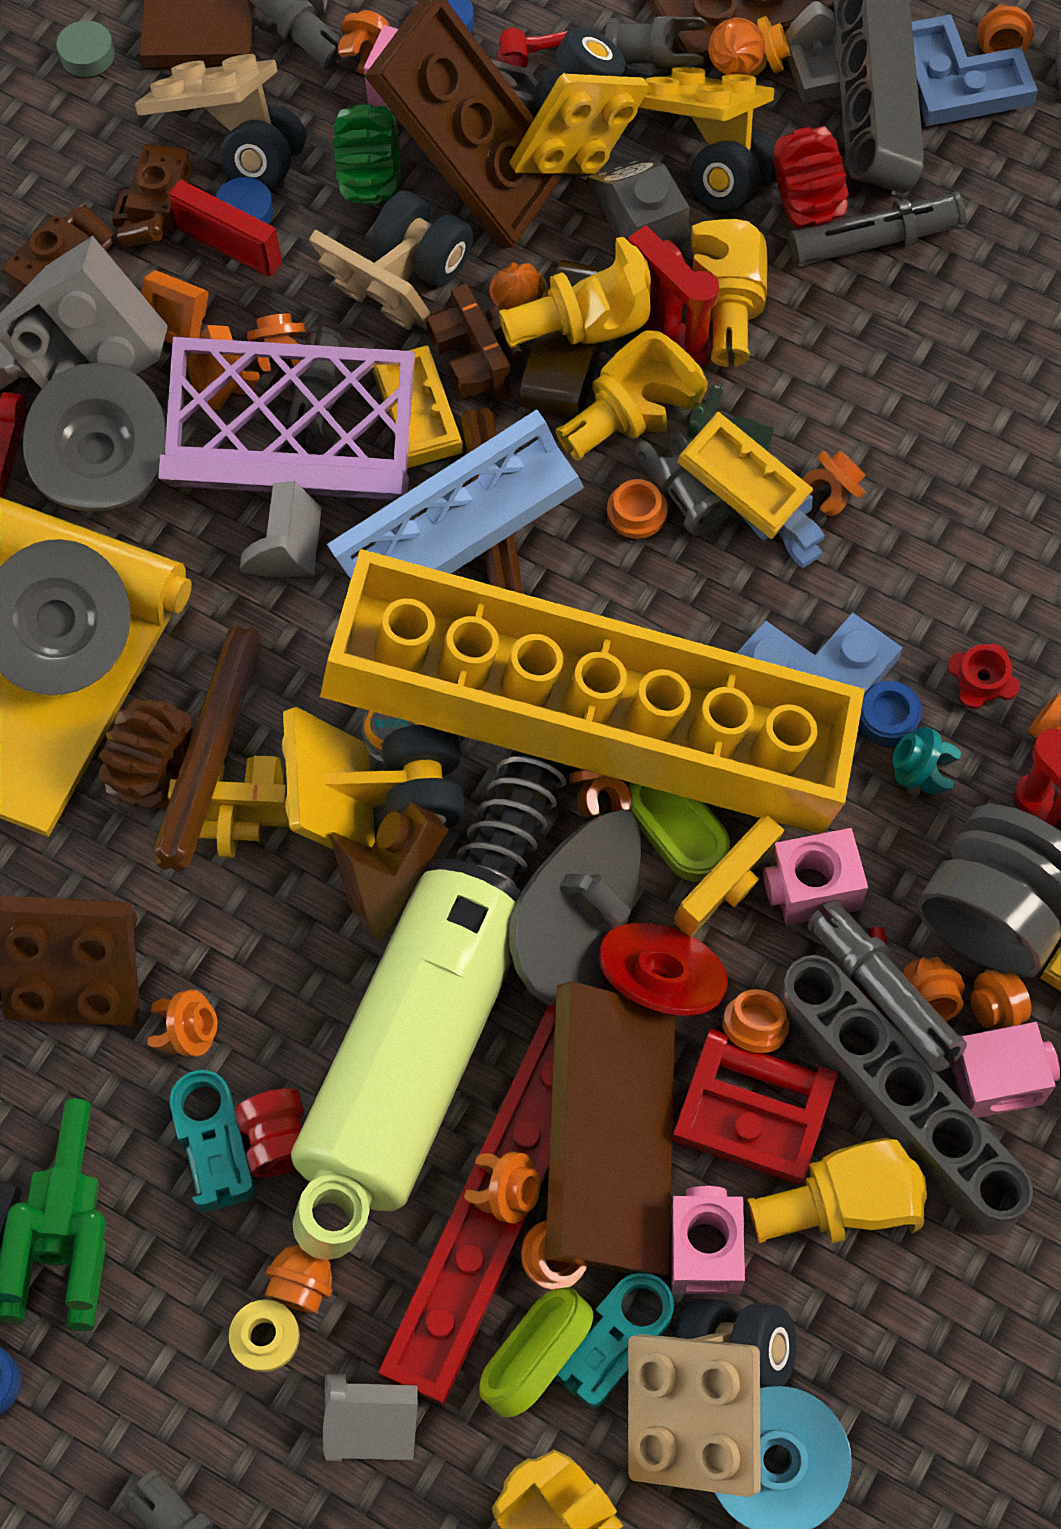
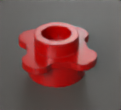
[947,644,1020,709]

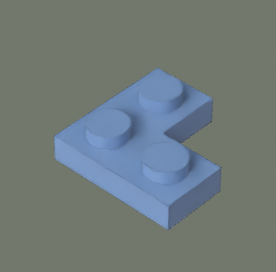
[912,14,1038,126]
[737,612,903,693]

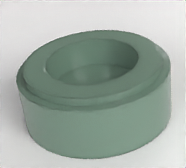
[56,20,115,77]

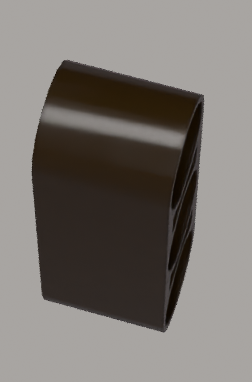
[519,259,605,419]

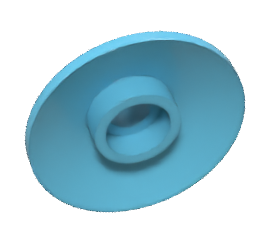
[714,1386,852,1529]

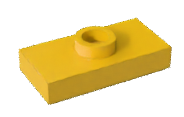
[373,345,463,469]
[677,411,813,540]
[673,815,785,937]

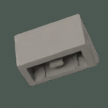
[0,236,168,389]

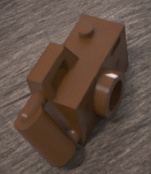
[112,144,193,249]
[1,205,115,294]

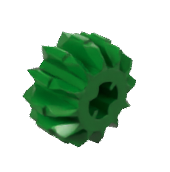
[332,104,402,205]

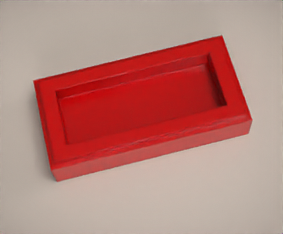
[169,179,282,277]

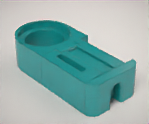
[170,1070,256,1212]
[555,1273,674,1410]

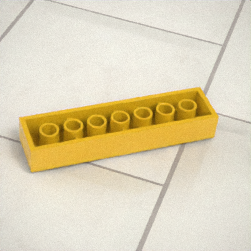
[320,549,865,834]

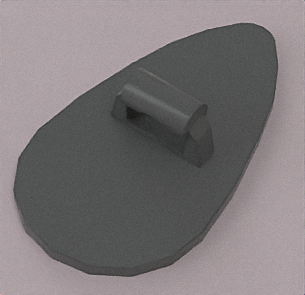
[509,810,641,1006]

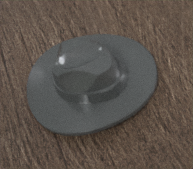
[23,363,166,511]
[0,539,130,696]

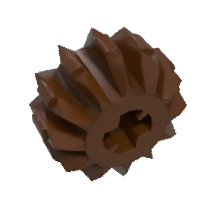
[99,698,195,809]

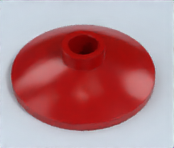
[598,922,728,1016]

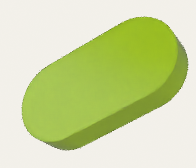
[628,783,730,882]
[479,1287,593,1418]

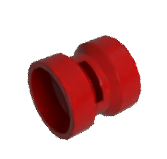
[234,1088,305,1178]

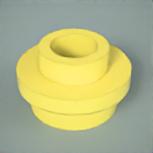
[229,1300,300,1372]

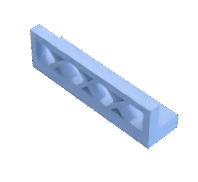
[327,409,584,579]

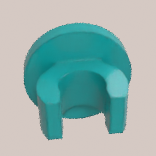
[892,727,961,795]

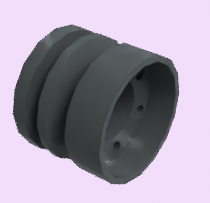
[916,804,1061,979]

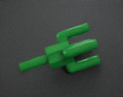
[0,1099,106,1331]

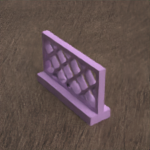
[158,337,415,501]

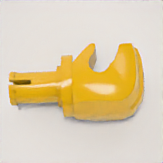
[691,219,768,367]
[499,237,651,348]
[555,330,708,461]
[748,1138,927,1244]
[492,1450,624,1529]

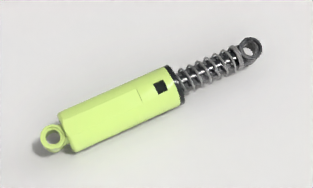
[291,748,570,1260]

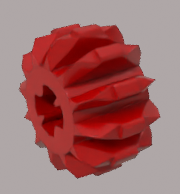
[773,126,849,229]

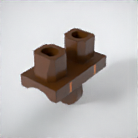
[426,283,525,404]

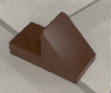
[330,801,449,940]

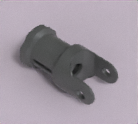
[605,16,707,69]
[636,430,733,536]

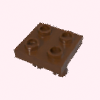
[0,896,140,1026]

